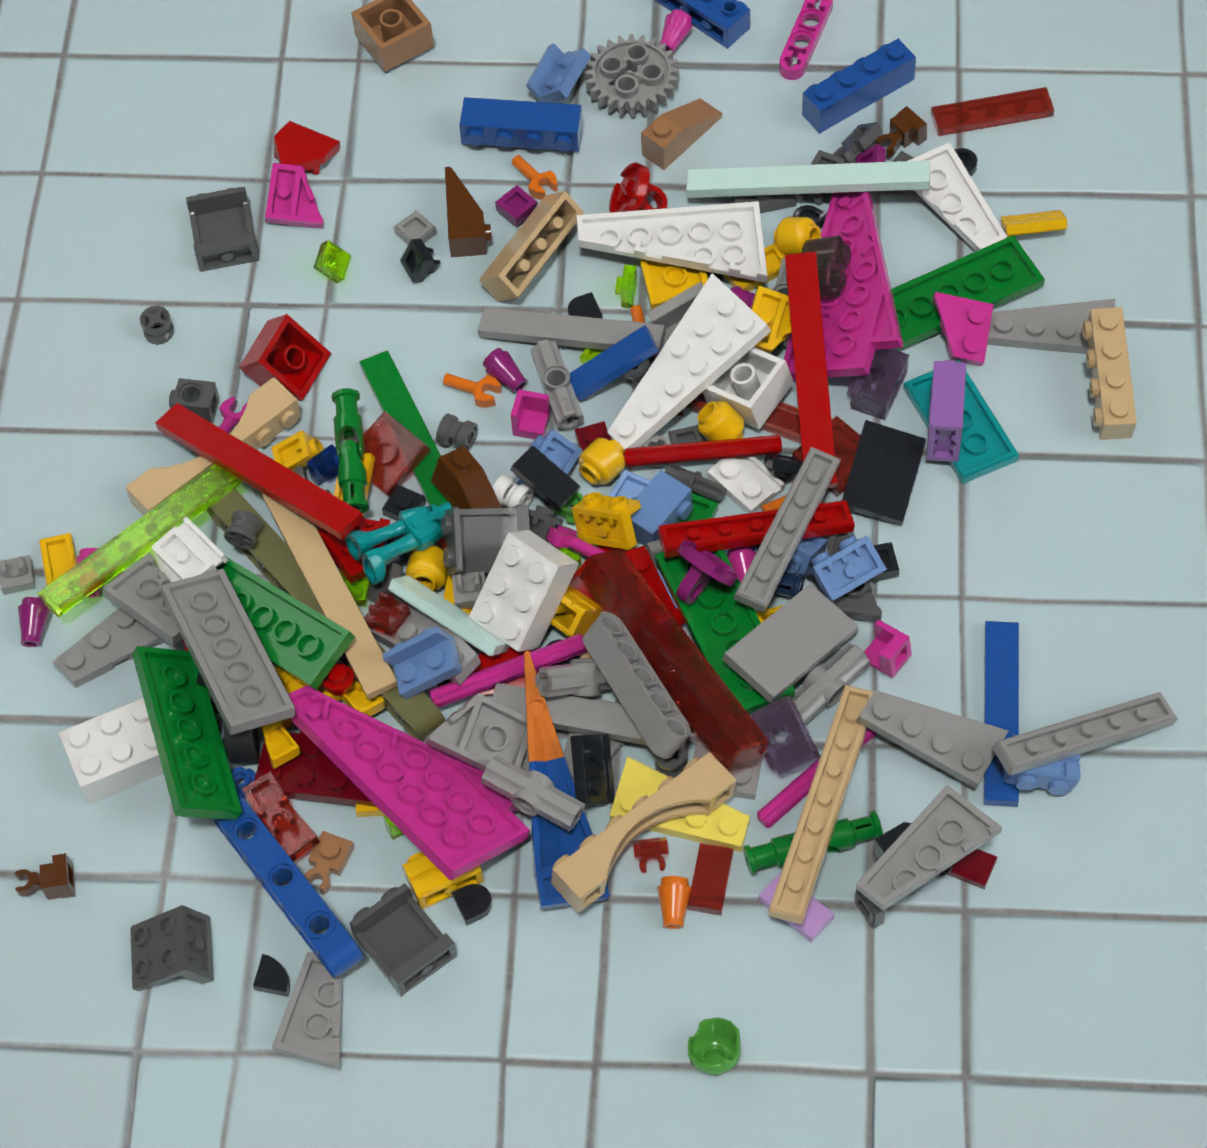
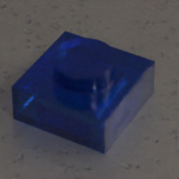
[307,444,339,486]

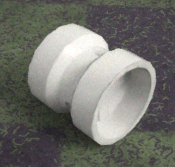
[493,474,534,508]

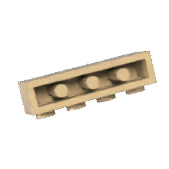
[479,191,584,302]
[1082,307,1137,440]

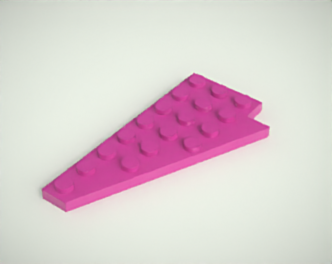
[783,191,903,380]
[288,686,530,881]

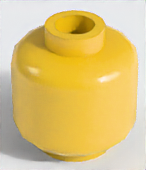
[774,217,821,255]
[697,401,745,441]
[579,438,626,485]
[405,545,448,592]

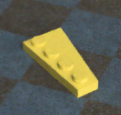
[609,756,750,852]

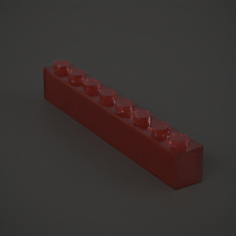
[579,549,770,772]

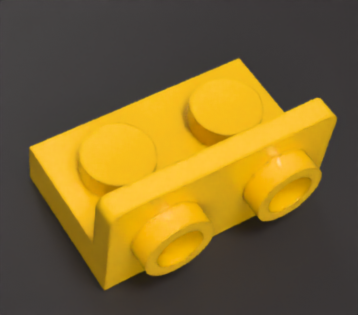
[572,492,641,550]

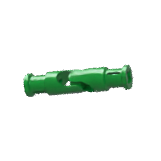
[331,388,369,514]
[743,810,883,876]

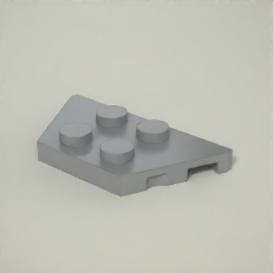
[424,693,529,772]

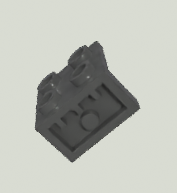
[130,905,213,991]

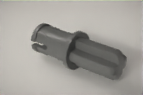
[665,463,726,503]

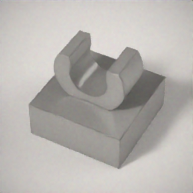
[0,555,36,595]
[452,571,485,609]

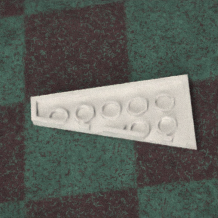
[577,201,767,283]
[607,273,771,450]

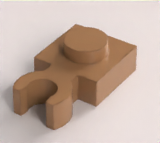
[304,831,355,895]

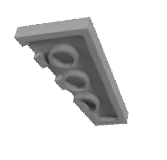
[368,596,481,685]
[53,608,166,688]

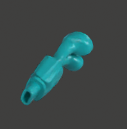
[345,502,452,585]

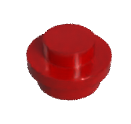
[322,664,355,696]

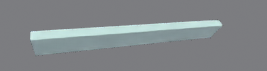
[686,160,930,198]

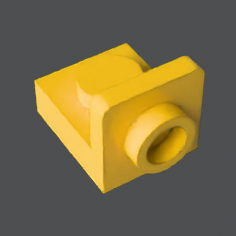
[271,430,326,470]

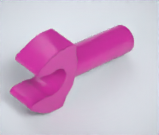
[219,397,247,434]
[546,525,605,563]

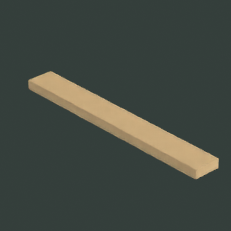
[261,493,398,700]
[769,685,874,925]

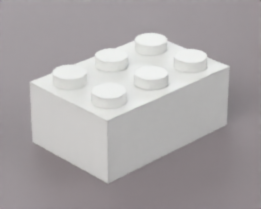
[468,530,579,652]
[58,698,164,805]

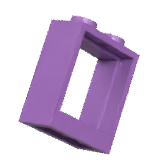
[926,360,966,462]

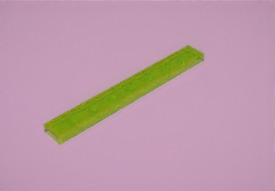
[37,464,244,618]

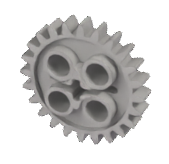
[584,34,680,117]

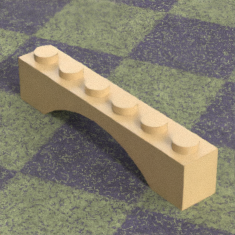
[125,377,302,527]
[551,752,737,913]

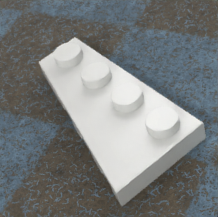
[908,142,1007,251]

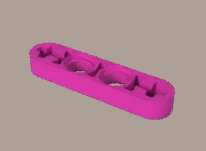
[779,0,833,80]

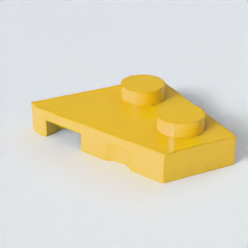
[751,286,792,354]

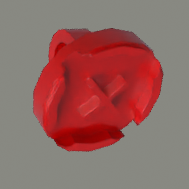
[609,162,668,213]

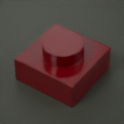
[574,421,611,453]

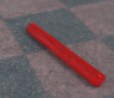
[624,435,782,467]

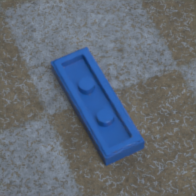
[570,325,659,401]

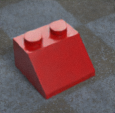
[238,314,331,401]

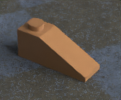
[641,98,722,170]

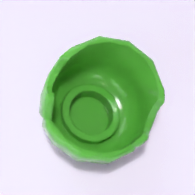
[687,1017,742,1076]

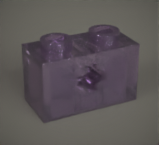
[847,349,909,421]
[749,696,821,775]

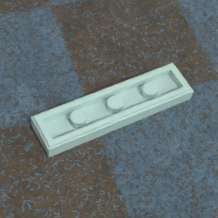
[388,575,509,657]

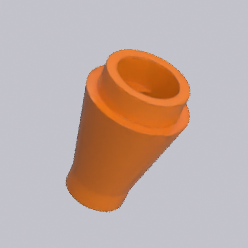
[657,876,691,929]

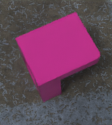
[511,389,551,439]
[864,619,912,678]

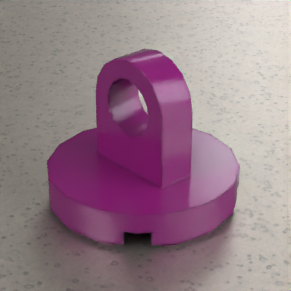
[676,540,738,604]

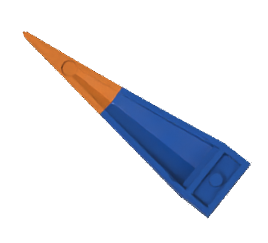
[524,650,610,910]

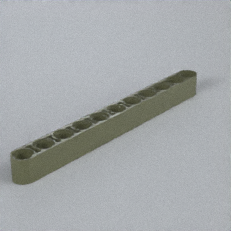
[205,486,445,741]

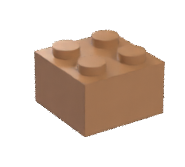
[351,0,434,72]

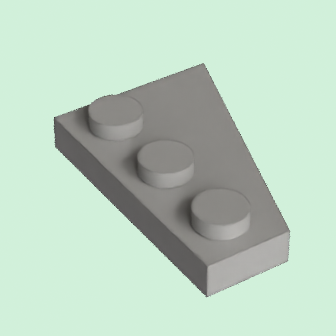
[272,952,342,1070]

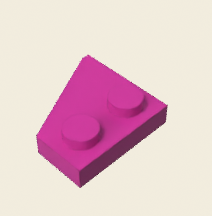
[932,292,994,366]

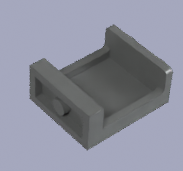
[186,187,259,272]
[441,505,530,575]
[349,883,457,997]

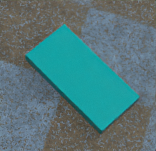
[903,360,1019,484]

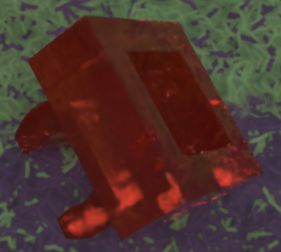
[364,592,411,636]
[632,836,669,873]

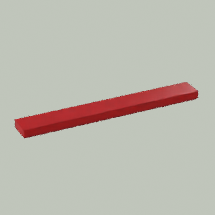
[785,251,838,488]
[155,403,364,540]

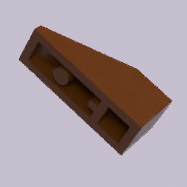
[445,167,492,257]
[431,446,502,509]

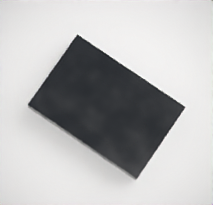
[841,420,926,526]

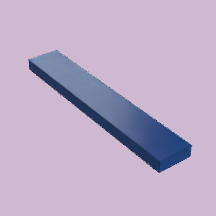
[984,621,1019,807]

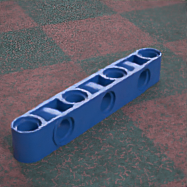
[212,793,364,979]

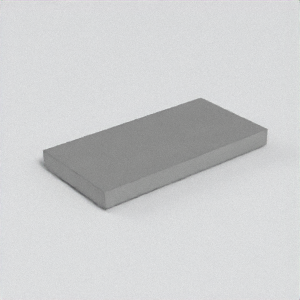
[722,583,859,703]

